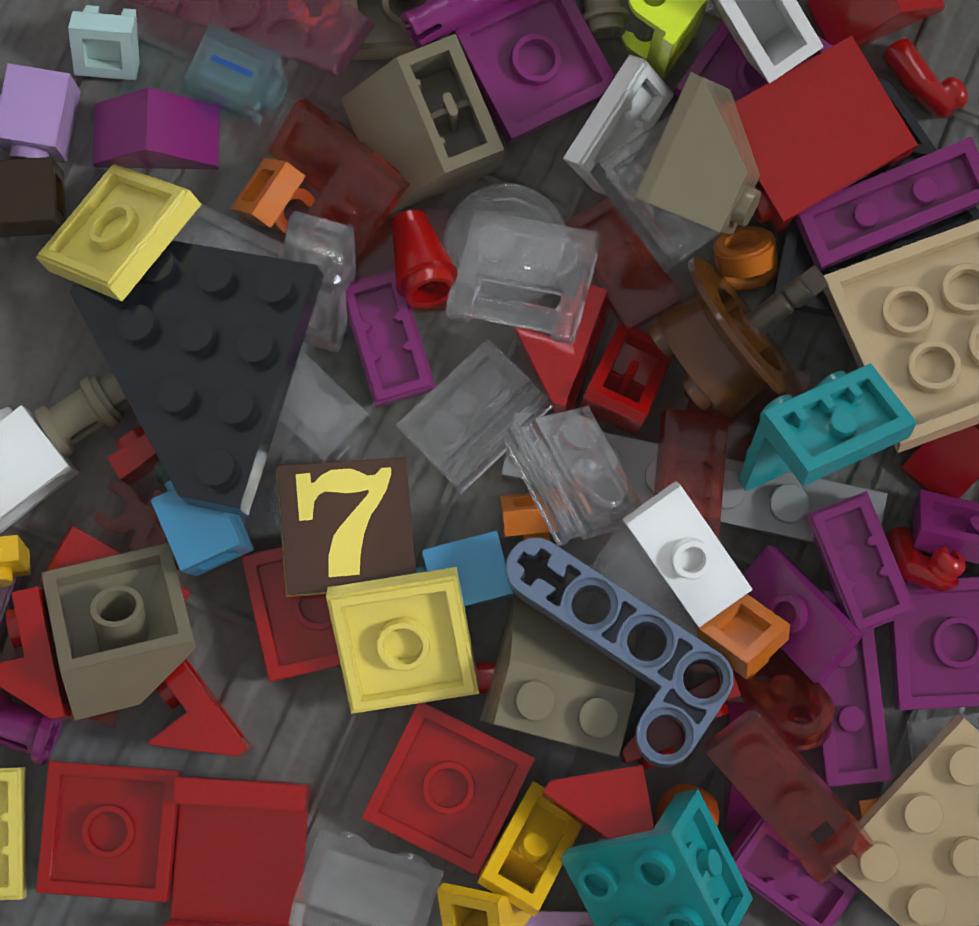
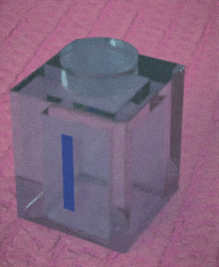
[184,23,289,126]

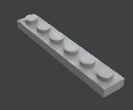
[501,413,888,545]

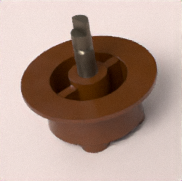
[648,256,829,420]

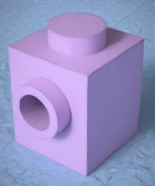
[0,63,81,163]

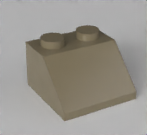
[480,596,636,758]

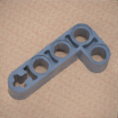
[506,538,733,768]

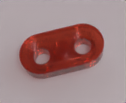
[732,648,835,750]

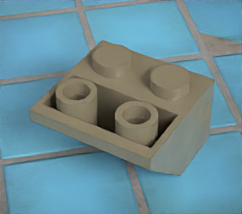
[341,34,504,214]

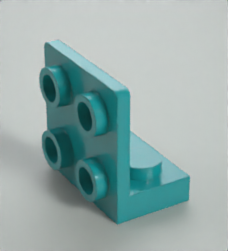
[738,363,917,491]
[561,789,753,926]

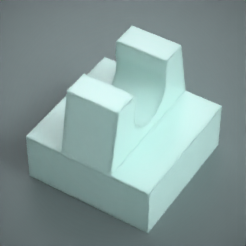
[68,5,140,80]

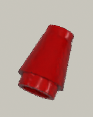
[391,210,458,308]

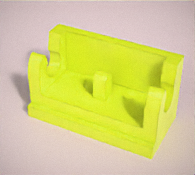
[620,0,708,80]

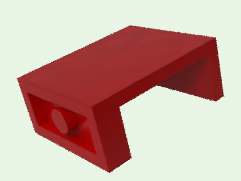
[735,35,918,234]
[163,775,311,926]

